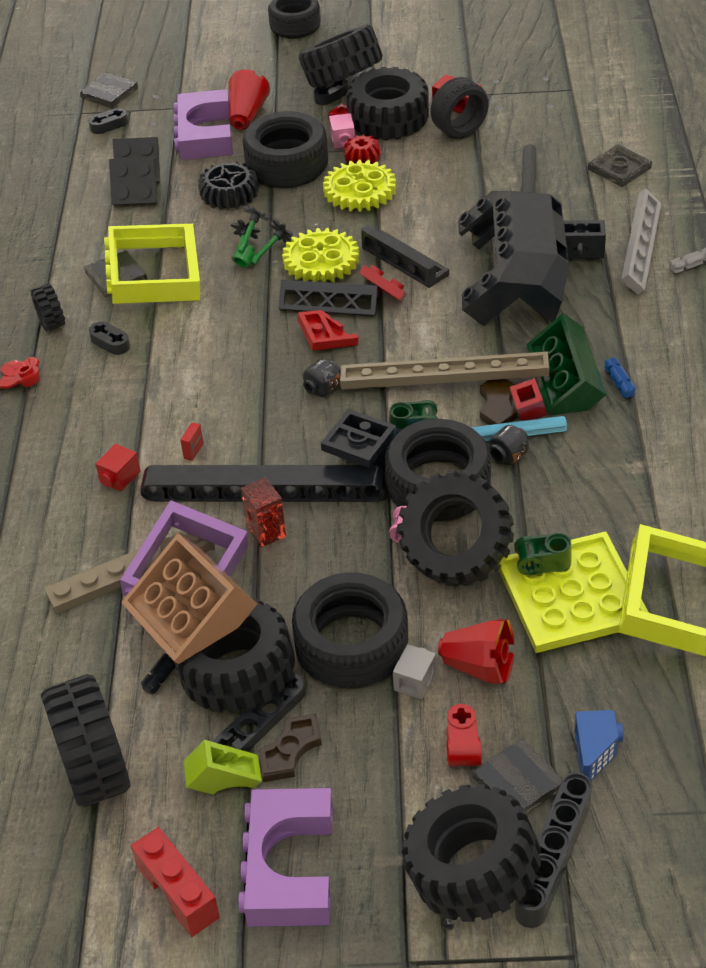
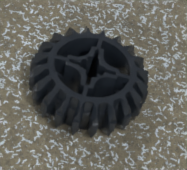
[198,161,259,210]

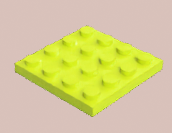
[498,531,649,653]

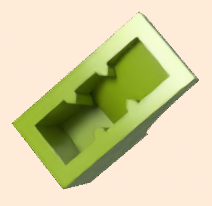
[183,740,262,795]

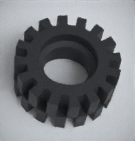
[30,283,65,331]

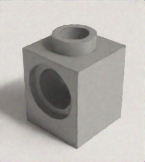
[393,644,436,700]

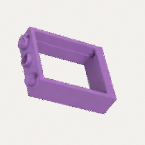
[120,500,248,597]

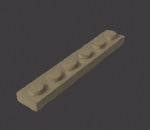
[44,531,215,614]

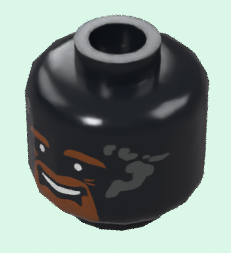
[303,359,341,397]
[489,425,529,465]

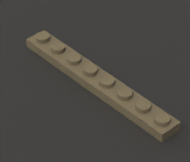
[340,352,549,389]

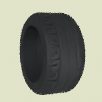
[268,0,321,38]
[430,77,489,139]

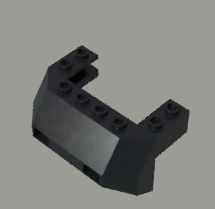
[458,191,569,326]

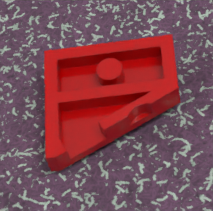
[359,265,407,303]
[297,310,359,351]

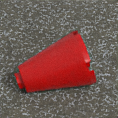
[228,69,270,130]

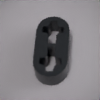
[314,79,348,105]
[88,108,128,134]
[89,322,130,355]

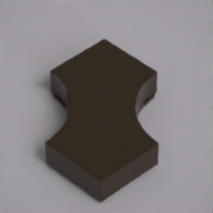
[480,379,517,425]
[258,713,322,782]

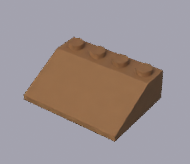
[121,533,257,664]

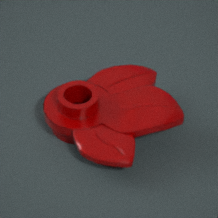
[0,357,40,388]

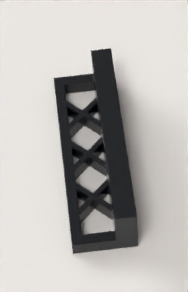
[361,225,449,288]
[278,280,381,316]

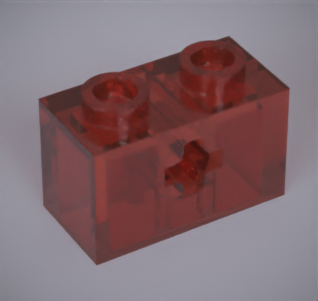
[241,477,286,548]

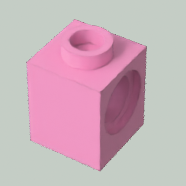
[329,113,355,149]

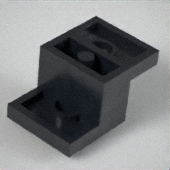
[109,137,160,205]
[321,409,403,471]

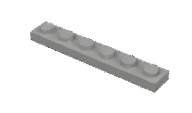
[621,188,661,295]

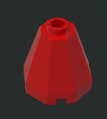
[438,619,514,684]

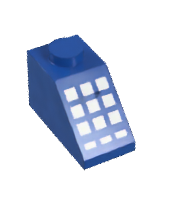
[574,710,623,781]

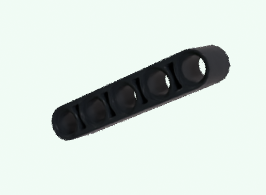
[515,773,592,928]

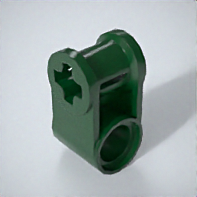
[389,400,438,429]
[514,533,572,575]

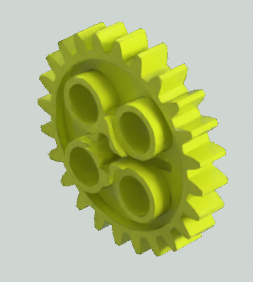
[323,160,396,212]
[282,228,359,282]

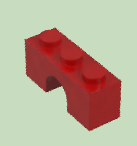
[130,827,220,938]

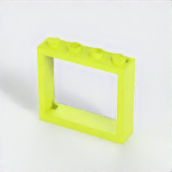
[104,224,200,304]
[618,524,706,656]

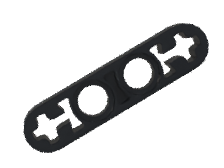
[213,673,305,752]

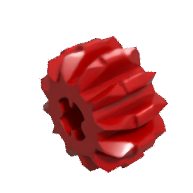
[343,134,381,164]

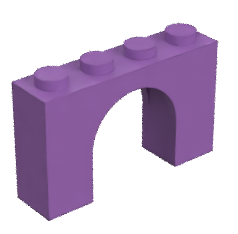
[174,89,233,160]
[239,788,333,927]

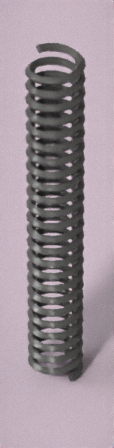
[522,144,536,193]

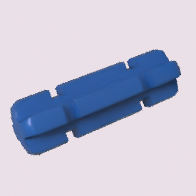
[604,357,636,398]

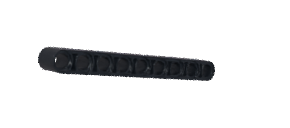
[140,465,385,502]

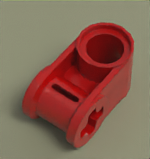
[446,704,482,767]

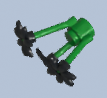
[231,206,293,268]

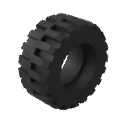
[299,24,383,88]
[346,67,429,140]
[397,470,514,587]
[175,599,295,713]
[40,674,131,807]
[401,784,541,922]

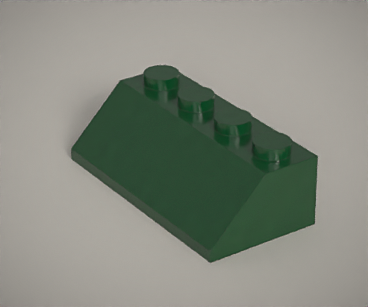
[526,313,607,415]

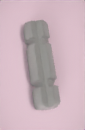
[669,248,706,274]

